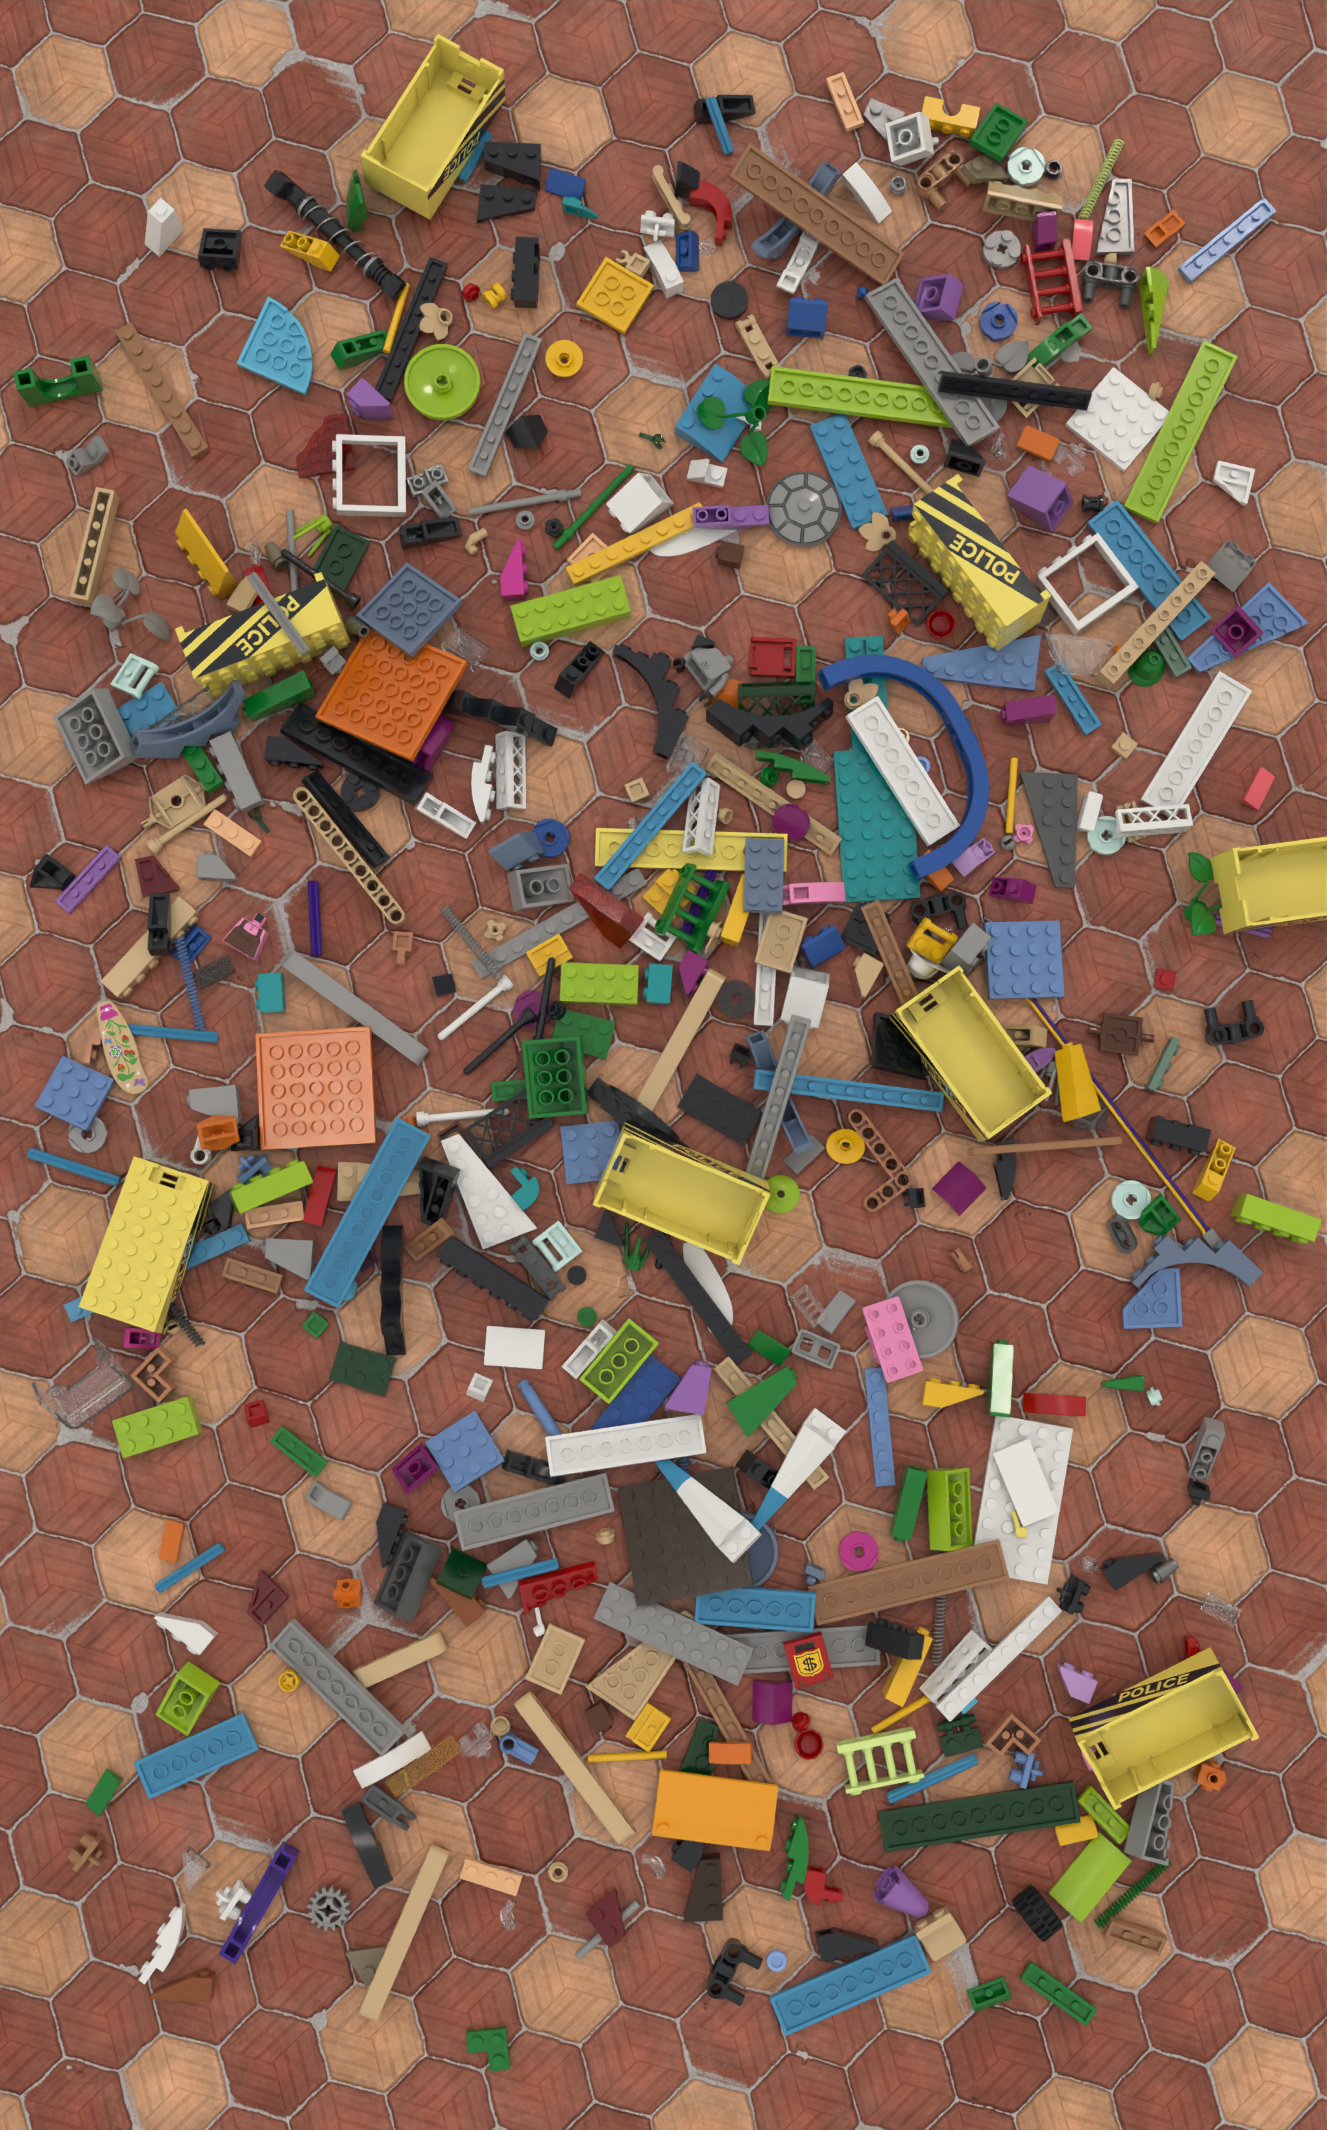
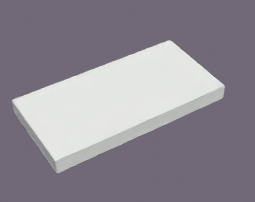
[992,1438,1059,1527]

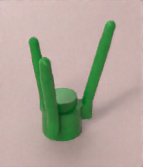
[623,1222,651,1271]

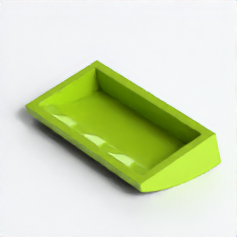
[1048,1831,1132,1923]

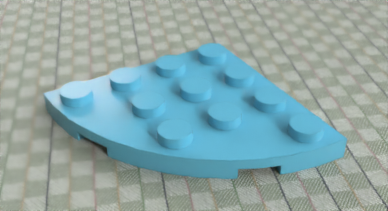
[236,297,313,396]

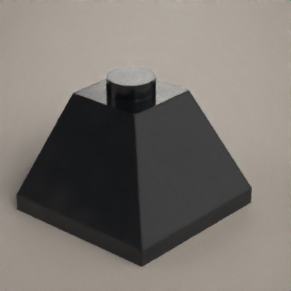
[943,439,986,477]

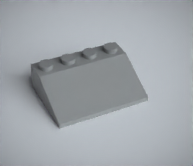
[53,688,137,785]

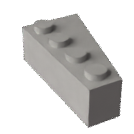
[1124,1780,1174,1866]

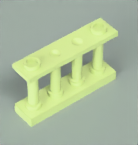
[835,1726,924,1795]

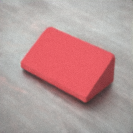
[1241,766,1275,811]

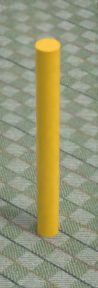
[383,283,410,354]
[1005,758,1018,834]
[871,1695,931,1734]
[588,1750,667,1763]

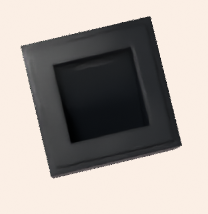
[692,635,715,650]
[432,973,456,997]

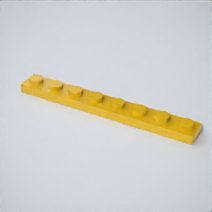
[565,502,702,586]

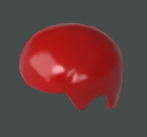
[926,609,956,639]
[794,1729,824,1760]

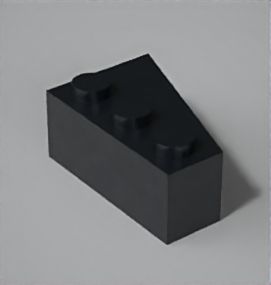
[484,142,542,190]
[511,237,540,308]
[1145,1115,1211,1156]
[417,1156,461,1225]
[865,1619,925,1660]

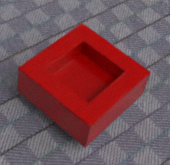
[1153,968,1177,991]

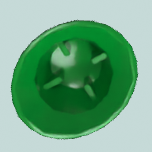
[1128,649,1166,687]

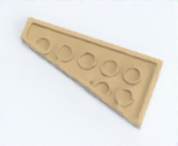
[586,1609,695,1721]

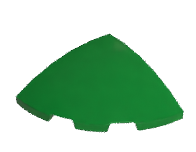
[346,170,368,233]

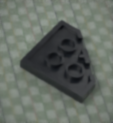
[871,1012,927,1080]

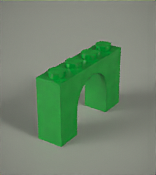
[13,355,103,407]

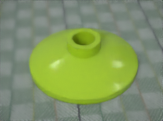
[765,1175,800,1214]

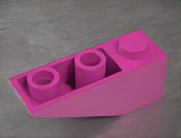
[500,538,529,601]

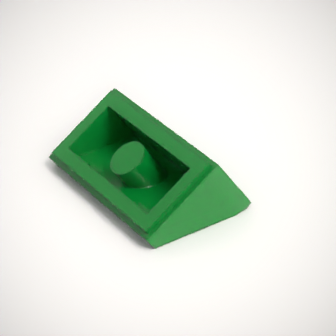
[747,1329,791,1366]
[85,1769,123,1816]
[967,1976,1012,2013]

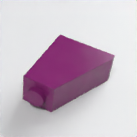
[1000,695,1056,726]
[411,715,455,772]

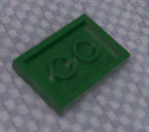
[312,525,370,591]
[329,1342,397,1396]

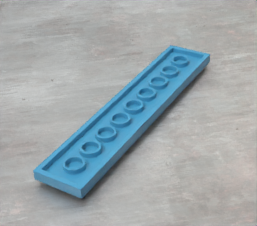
[303,1117,431,1308]

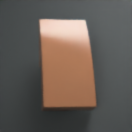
[82,1026,103,1065]

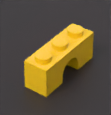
[922,96,980,138]

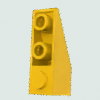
[280,231,340,272]
[1192,1139,1236,1202]
[921,1377,984,1408]

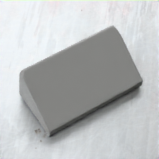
[783,1134,825,1174]

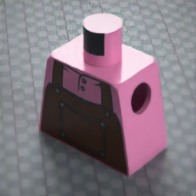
[223,913,269,962]

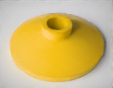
[545,340,583,377]
[826,1129,865,1164]

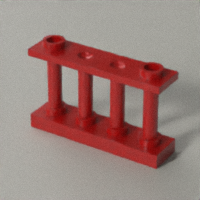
[1020,238,1083,325]

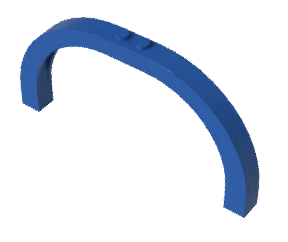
[817,655,989,882]

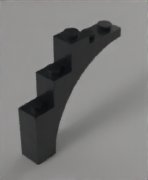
[613,644,689,761]
[442,690,558,747]
[706,698,834,751]
[380,1225,406,1355]

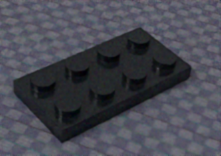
[677,1074,763,1146]

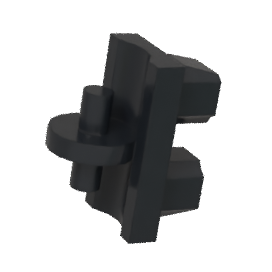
[1056,1575,1091,1615]

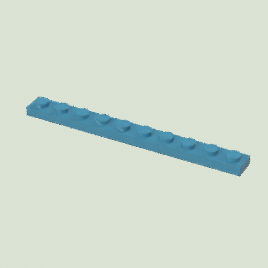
[753,1069,944,1112]
[64,1223,251,1323]

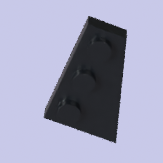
[477,184,537,224]

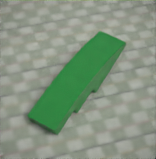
[755,749,830,785]

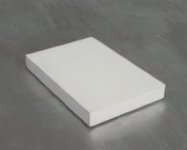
[484,1326,545,1369]

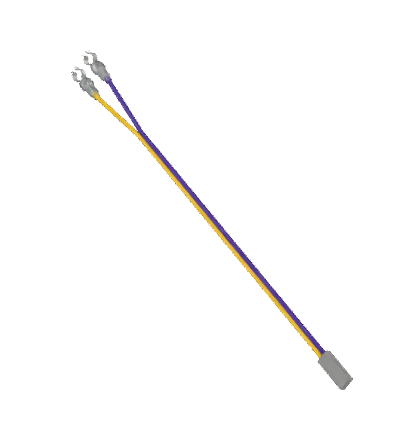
[964,917,1221,1251]

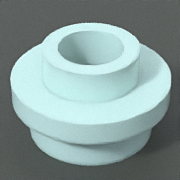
[910,445,929,464]
[530,641,549,661]
[1146,1387,1163,1406]

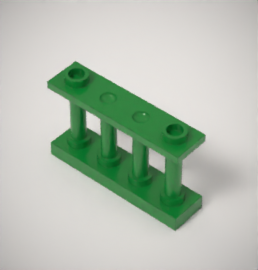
[654,863,731,954]

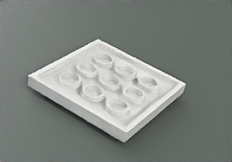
[1065,367,1169,473]

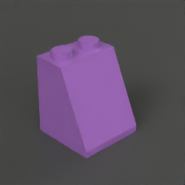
[1007,466,1073,533]
[665,1360,712,1415]

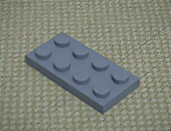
[743,838,784,914]

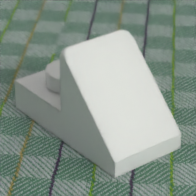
[686,459,728,489]

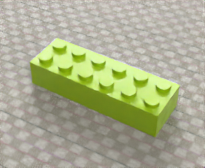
[510,575,631,648]

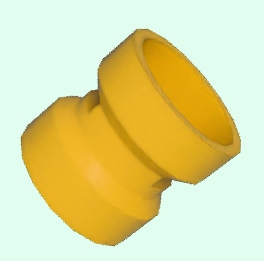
[481,282,508,309]
[278,1668,301,1692]

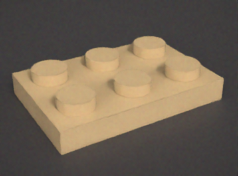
[754,910,808,974]
[525,1623,585,1695]

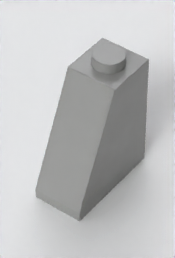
[187,1085,243,1125]
[262,1238,316,1280]
[487,1537,539,1599]

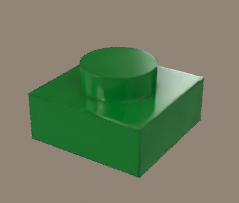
[302,1311,330,1339]

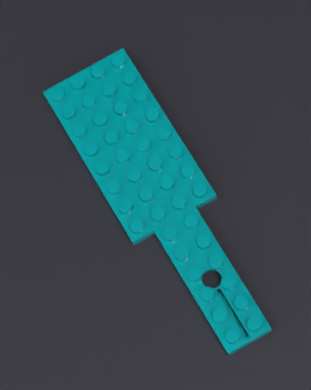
[833,636,920,904]

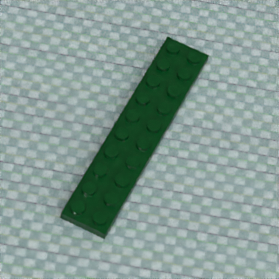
[878,1780,1080,1853]

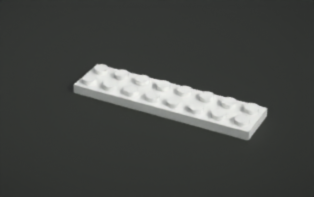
[1140,671,1252,820]
[845,696,960,847]
[545,1414,706,1477]

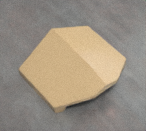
[226,576,258,612]

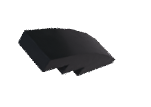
[342,1802,393,1889]

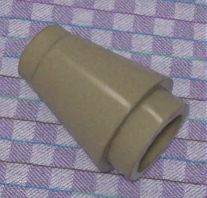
[264,541,289,571]

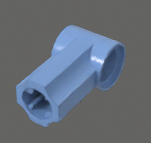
[500,1731,539,1765]

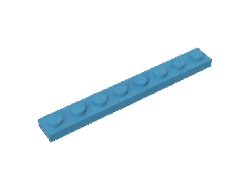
[594,761,707,892]

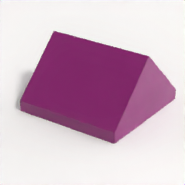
[1210,605,1263,658]
[932,1161,986,1216]
[392,1443,439,1494]
[752,1680,792,1725]

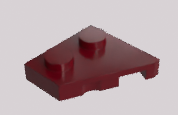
[135,855,180,897]
[247,1570,289,1627]
[585,1889,626,1948]

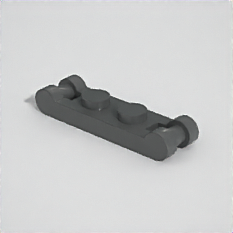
[508,1234,567,1301]

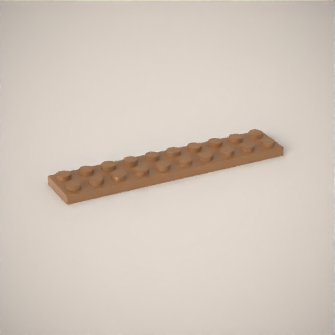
[728,142,905,286]
[808,1539,1010,1626]

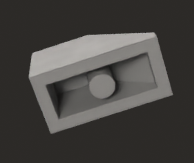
[197,851,239,882]

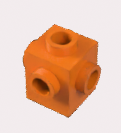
[333,1578,363,1608]
[1192,1760,1226,1792]

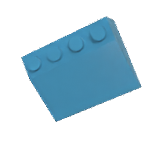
[675,364,751,463]

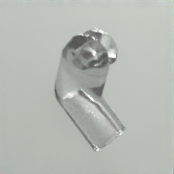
[246,541,261,566]
[500,1898,516,1931]

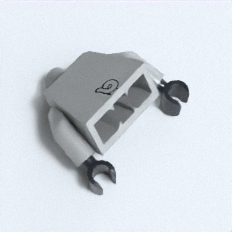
[673,647,734,708]

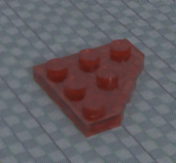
[296,413,356,479]

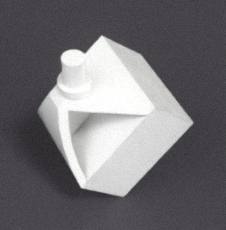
[885,112,939,166]

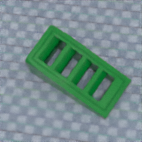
[1101,1375,1145,1392]

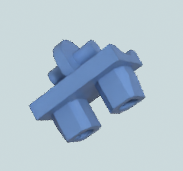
[237,1153,272,1184]
[1008,1750,1044,1789]

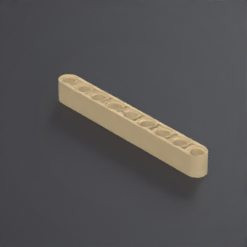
[293,787,407,926]
[637,968,726,1112]
[514,1691,636,1845]
[358,1843,450,2022]

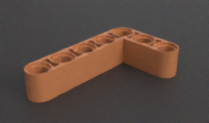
[846,1109,912,1212]

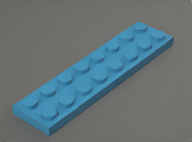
[1086,500,1211,642]
[769,1933,932,2036]

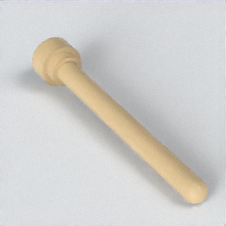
[868,430,934,494]
[146,794,227,854]

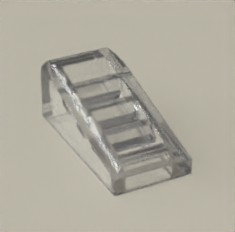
[790,1284,829,1328]

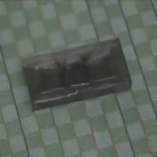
[193,954,236,990]

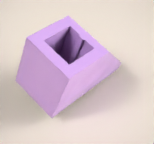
[952,838,996,877]
[1056,1662,1098,1704]

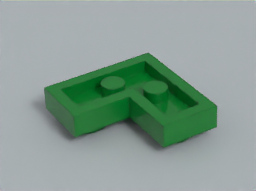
[466,2026,510,2072]

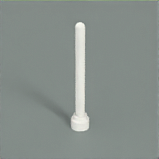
[438,974,514,1040]
[416,1108,510,1127]

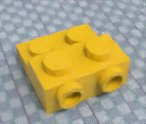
[642,868,696,922]

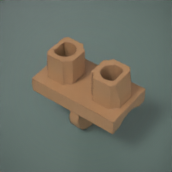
[67,1832,103,1873]

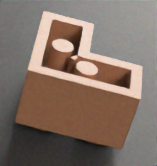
[130,1346,177,1403]
[982,1709,1041,1757]

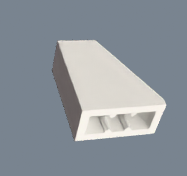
[145,198,184,257]

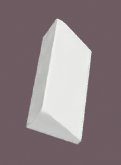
[1076,791,1103,832]

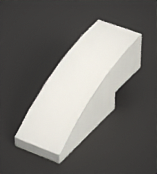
[841,163,892,225]
[414,792,476,839]
[562,1319,617,1379]

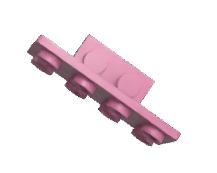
[862,1296,923,1383]

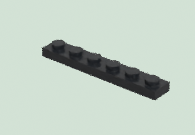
[301,771,390,869]

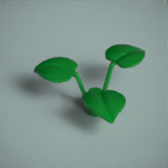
[697,380,771,466]
[1183,852,1222,936]

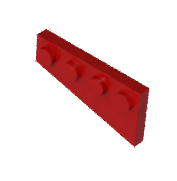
[518,1561,598,1615]

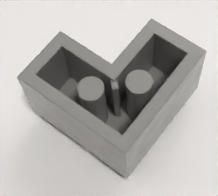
[940,923,991,974]

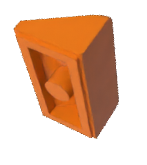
[1016,425,1060,462]
[159,1519,186,1563]

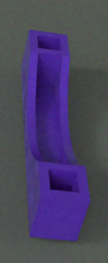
[219,1841,300,1964]

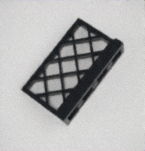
[861,540,948,627]
[464,1089,555,1168]

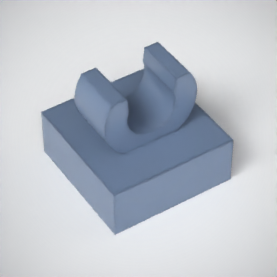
[804,1561,825,1586]

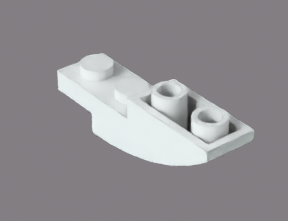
[471,745,496,825]
[138,1903,186,1984]

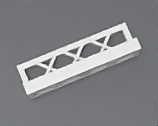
[495,731,526,810]
[682,778,720,856]
[1113,804,1193,838]
[919,1629,992,1704]

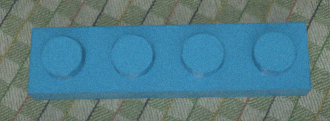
[1044,661,1102,736]

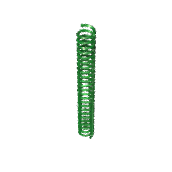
[1094,1856,1172,1928]

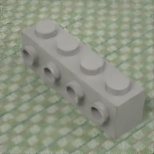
[209,731,265,813]

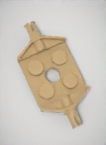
[141,775,207,830]

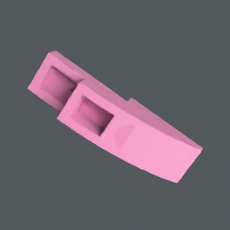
[782,882,846,906]

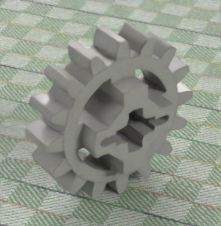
[307,1885,351,1931]

